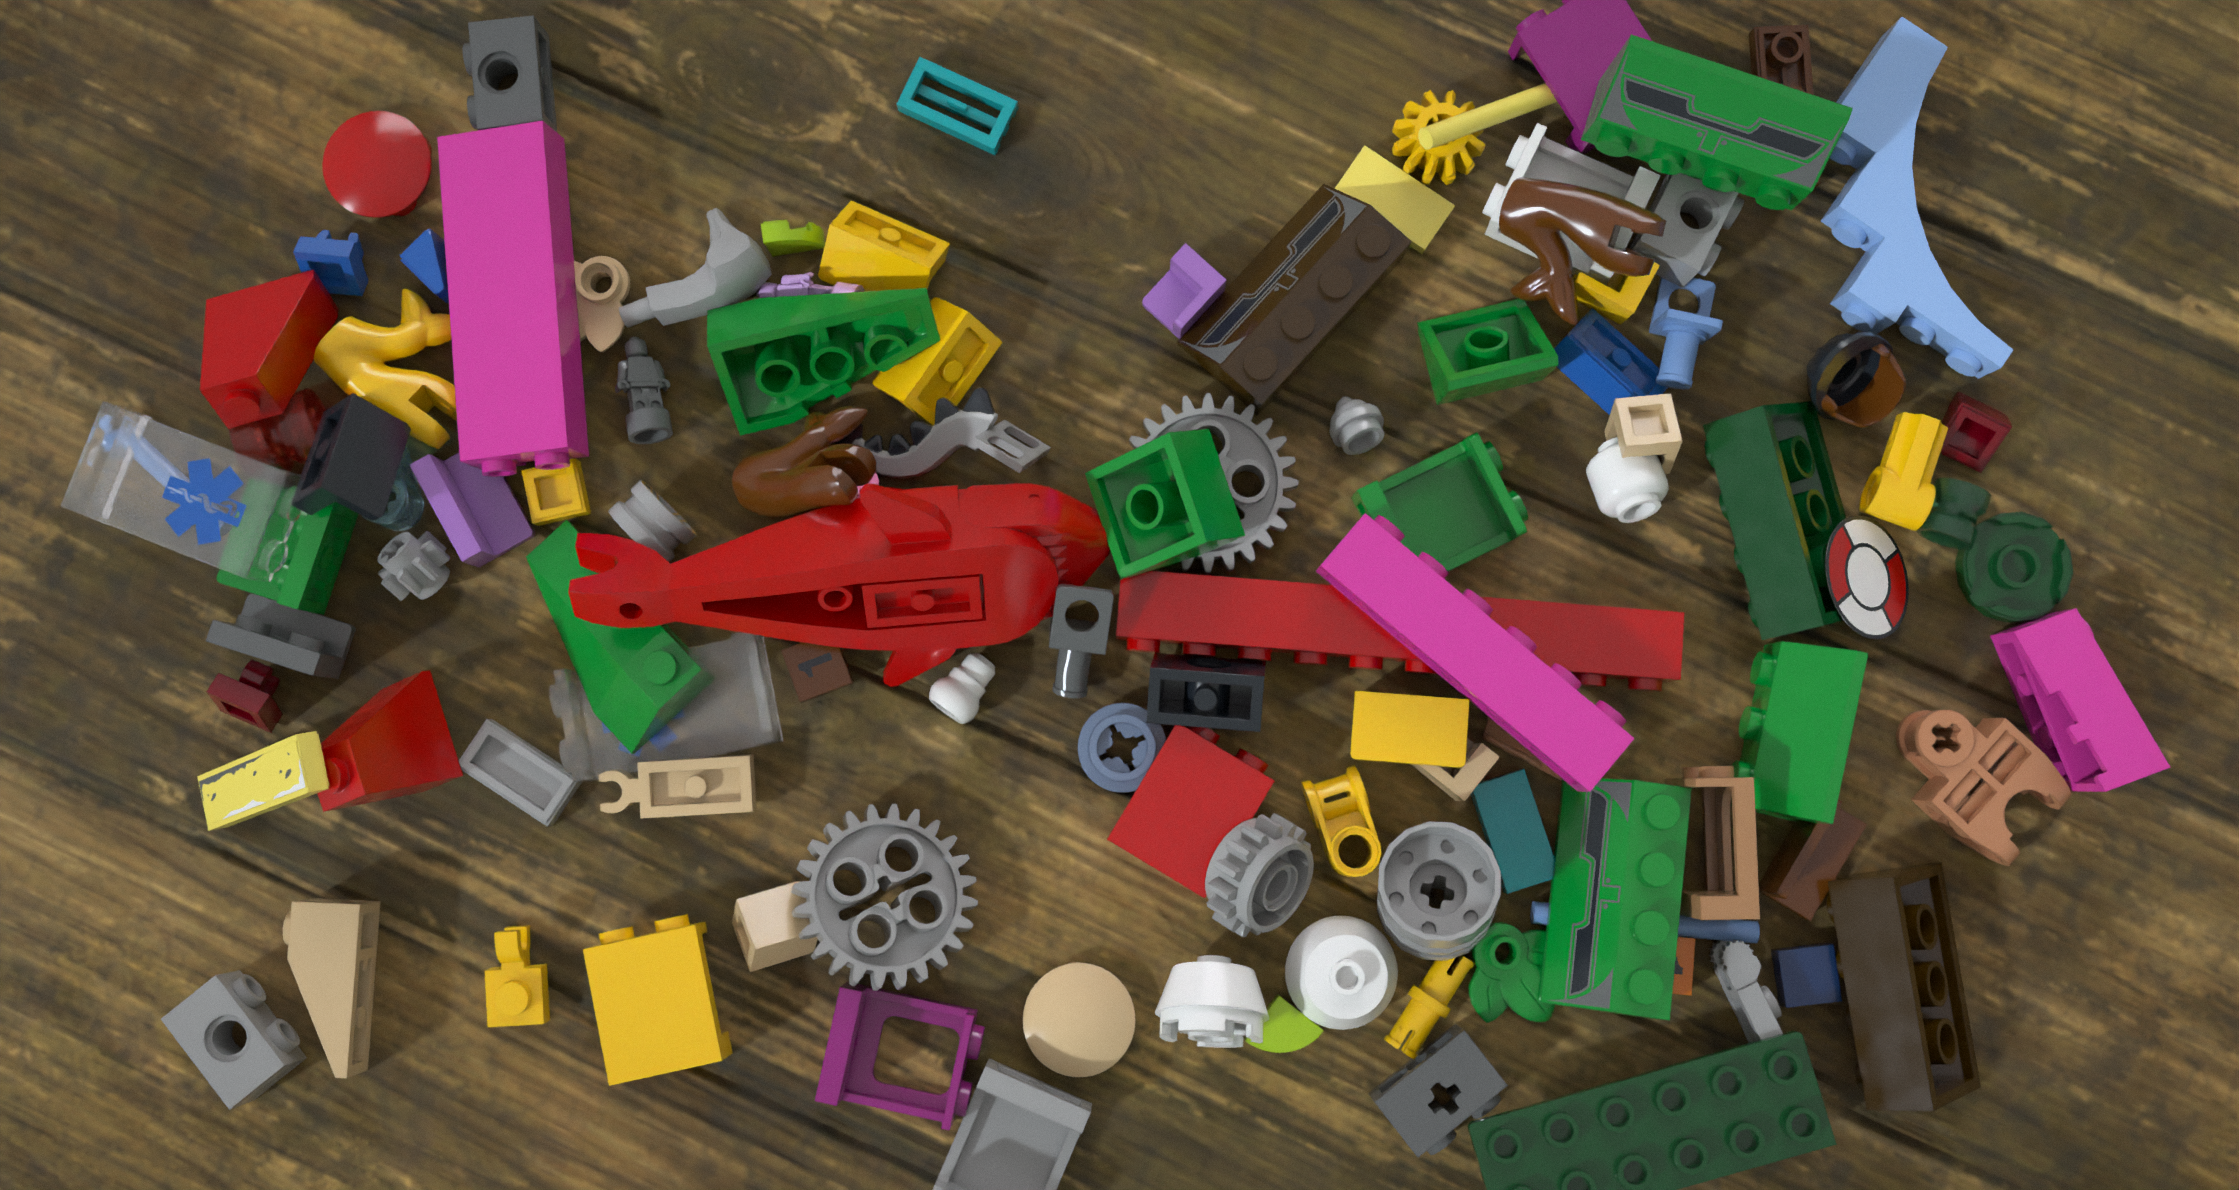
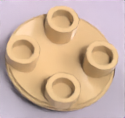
[1023,962,1135,1077]

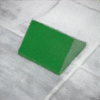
[1417,299,1558,405]

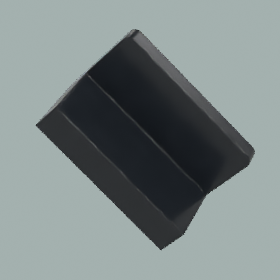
[291,393,411,521]

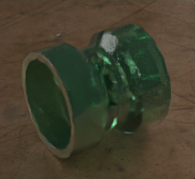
[1917,478,1992,551]

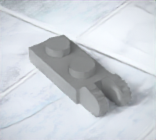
[1708,939,1783,1043]

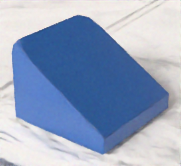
[400,229,449,304]

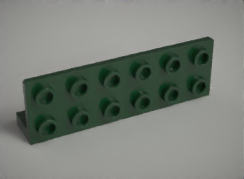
[1468,1031,1837,1190]

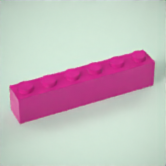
[1316,513,1634,792]

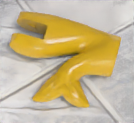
[314,289,457,449]

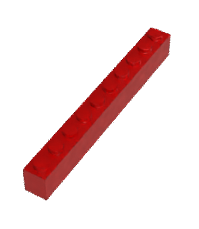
[1116,571,1685,692]

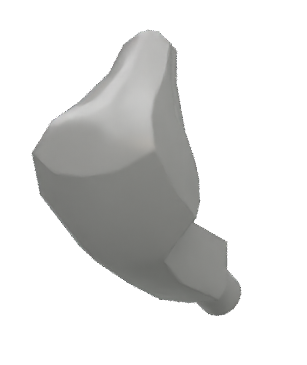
[619,208,772,328]

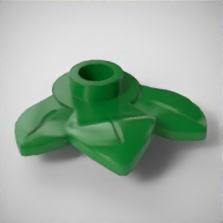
[1468,922,1555,1023]

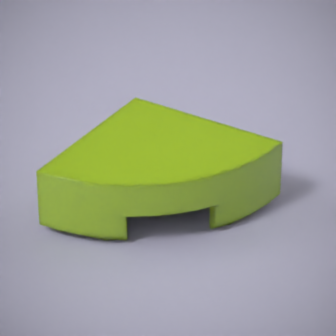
[761,220,825,257]
[1244,994,1324,1053]

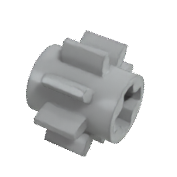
[378,531,450,601]

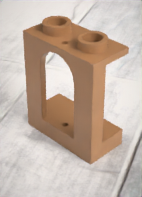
[1665,766,1760,920]

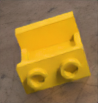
[583,914,733,1086]

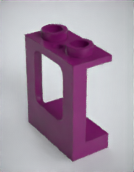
[815,981,985,1130]

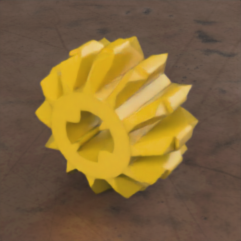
[1392,90,1485,186]

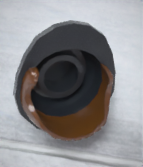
[1807,332,1907,428]

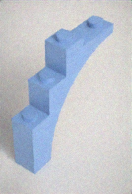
[1821,17,2013,379]

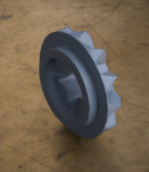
[1078,703,1166,792]

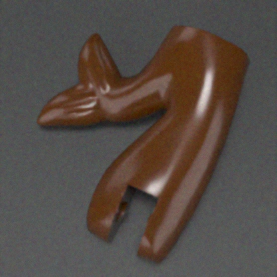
[1499,177,1666,325]
[732,406,876,517]

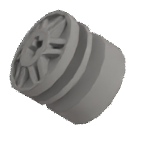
[1377,821,1501,961]

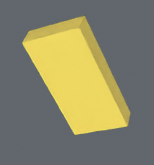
[1335,145,1455,254]

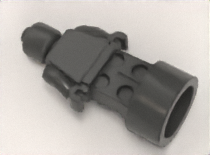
[615,337,673,444]

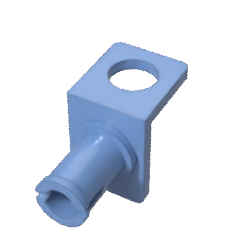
[1649,277,1723,389]

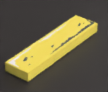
[197,731,329,831]

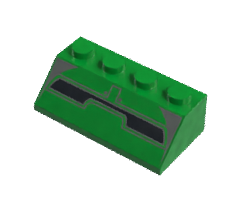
[1581,34,1853,210]
[1539,778,1692,1020]

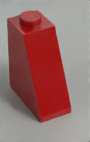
[200,269,339,429]
[317,670,463,812]

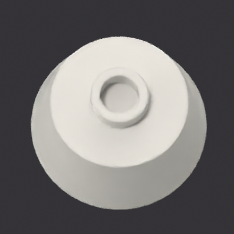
[1285,916,1398,1030]
[1155,955,1269,1048]

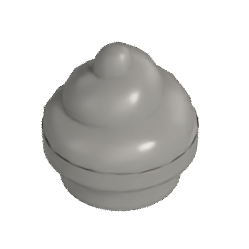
[1329,397,1384,455]

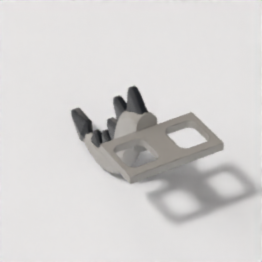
[836,387,1051,479]

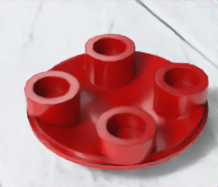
[322,111,432,218]

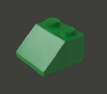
[1085,429,1246,580]

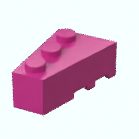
[1990,608,2171,792]

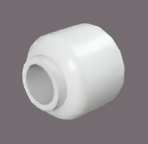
[1586,437,1669,523]

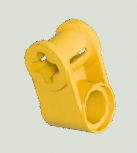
[1301,765,1382,877]

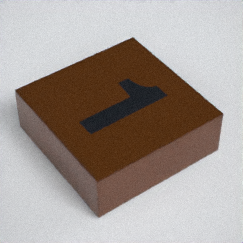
[781,642,854,703]

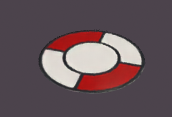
[1825,515,1909,639]

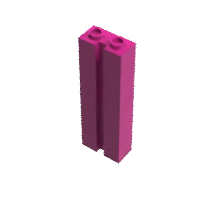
[437,121,589,477]

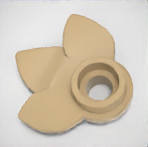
[574,256,630,353]

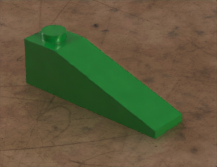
[707,288,940,436]
[526,519,716,754]

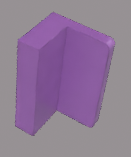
[410,453,535,567]

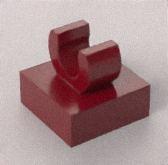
[206,659,283,733]

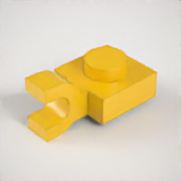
[485,925,550,1027]

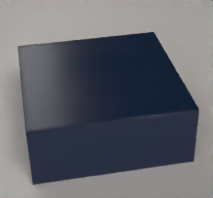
[1771,943,1842,1008]

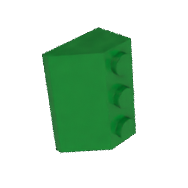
[1730,641,1868,824]

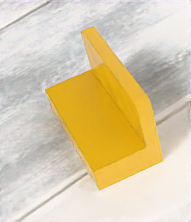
[818,201,950,292]
[873,297,1003,425]
[1350,691,1470,768]

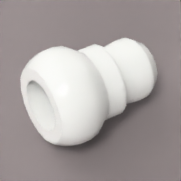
[929,652,995,724]

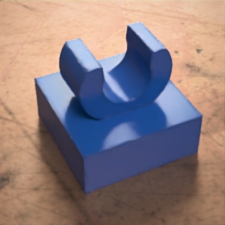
[293,230,369,296]

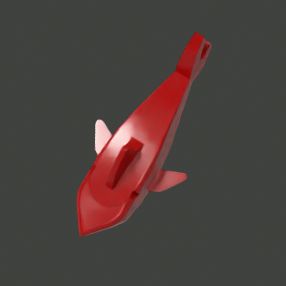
[568,483,1111,687]

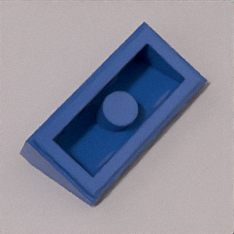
[1554,308,1668,415]

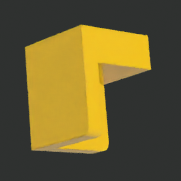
[1573,262,1660,325]

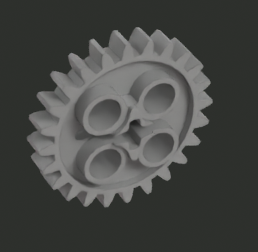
[1129,393,1298,575]
[791,804,978,991]

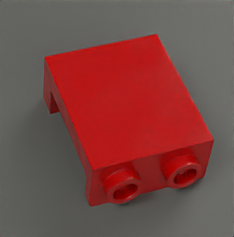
[1107,725,1274,899]

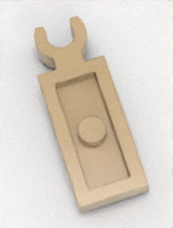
[598,754,757,819]

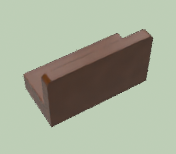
[1759,799,1867,921]

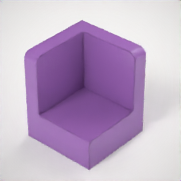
[1142,243,1227,339]

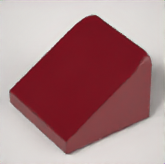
[1940,392,2012,473]

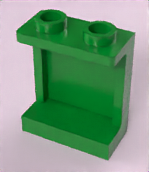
[1351,432,1528,572]

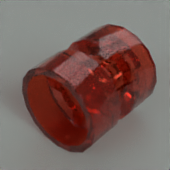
[229,387,326,482]

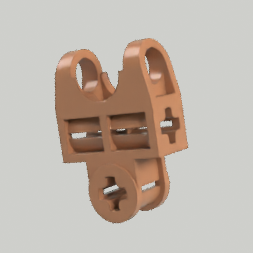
[1896,710,2071,866]

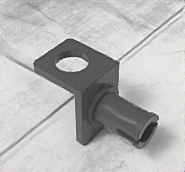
[1049,584,1113,698]

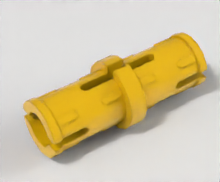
[1384,955,1475,1060]

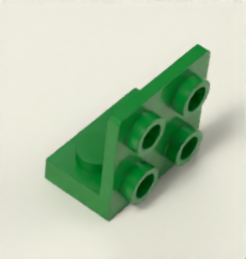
[217,478,358,615]

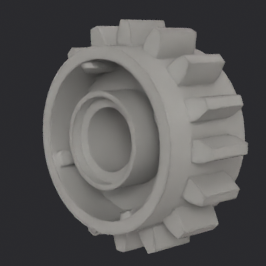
[1205,813,1314,937]

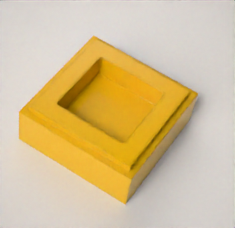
[521,458,591,526]

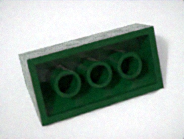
[1703,401,1846,640]

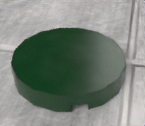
[1955,512,2073,623]

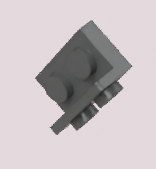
[206,594,356,679]

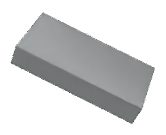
[459,719,584,827]

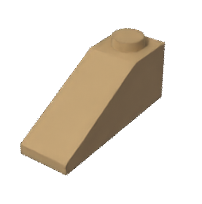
[283,898,381,1078]

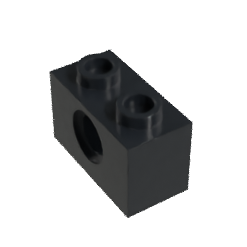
[1146,653,1266,732]

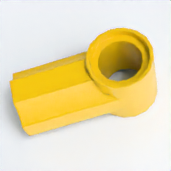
[1859,412,1948,531]

